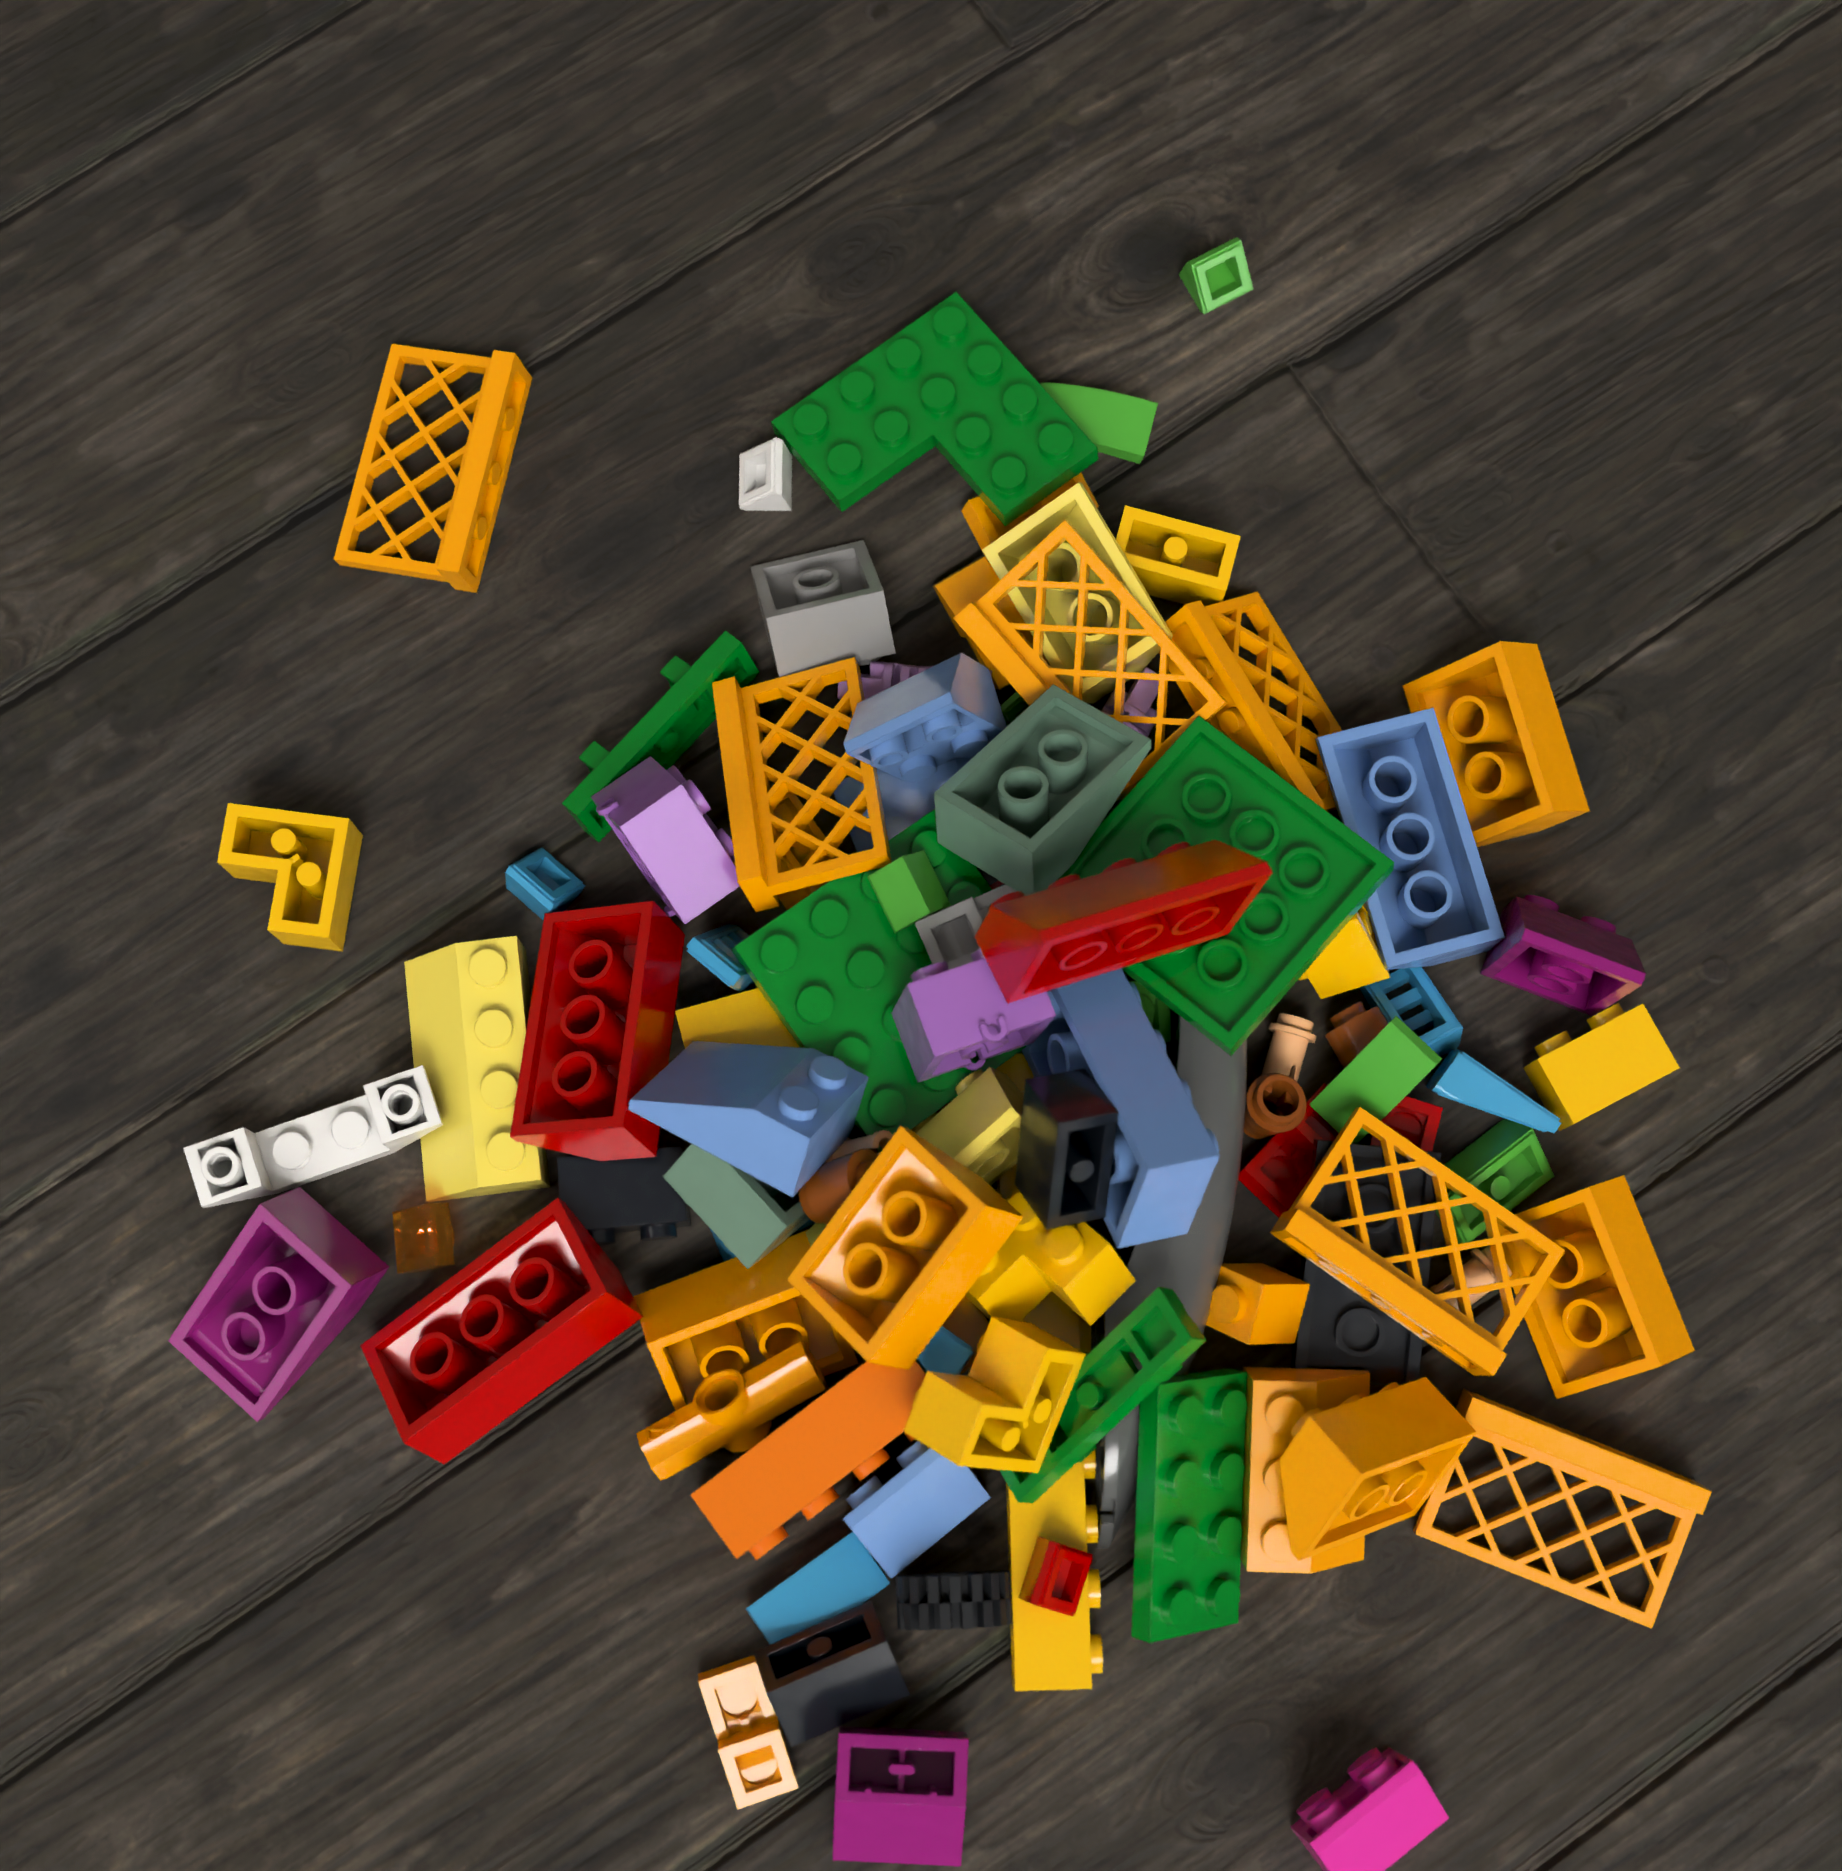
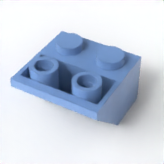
[843,653,1007,782]
[843,1441,991,1579]

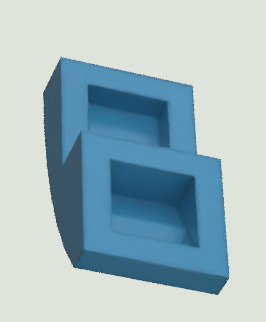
[746,1531,890,1645]

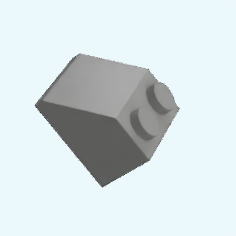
[750,540,896,677]

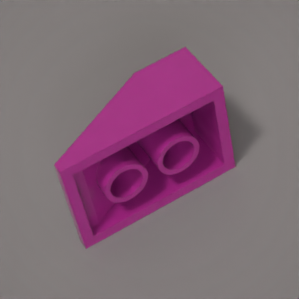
[1480,895,1646,1016]
[168,1187,390,1422]

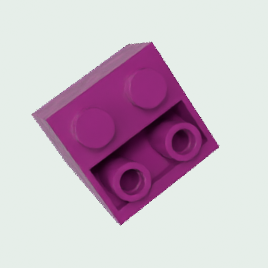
[833,1726,969,1866]

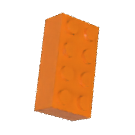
[690,1360,926,1560]

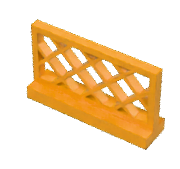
[334,344,532,593]
[953,520,1228,801]
[1159,591,1342,813]
[712,657,892,913]
[1270,1107,1565,1376]
[1413,1389,1712,1629]

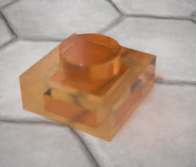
[392,1202,455,1274]

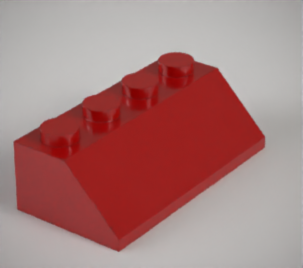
[975,839,1273,1004]
[510,901,685,1161]
[360,1198,644,1465]

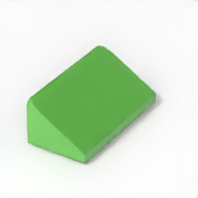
[1435,1119,1554,1244]

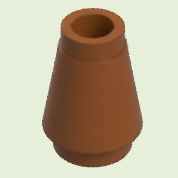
[1244,1073,1307,1139]

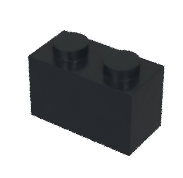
[1015,1068,1119,1230]
[557,1146,691,1246]
[753,1600,910,1747]

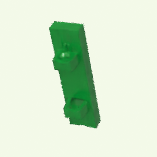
[562,631,759,843]
[999,1287,1206,1503]

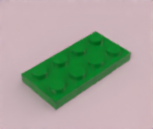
[1131,1368,1247,1643]

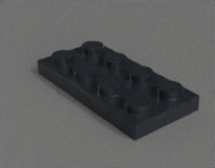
[1291,1139,1441,1396]

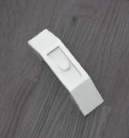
[184,1065,443,1208]

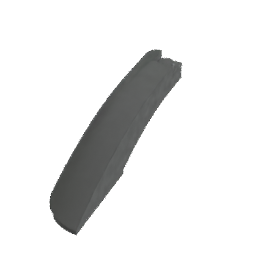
[1095,1008,1247,1549]

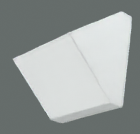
[739,437,792,511]

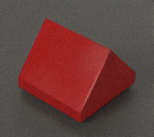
[1019,1536,1093,1617]

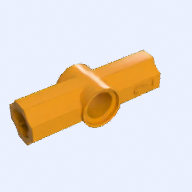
[636,1341,829,1481]

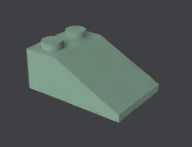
[934,684,1151,896]
[663,1124,881,1269]

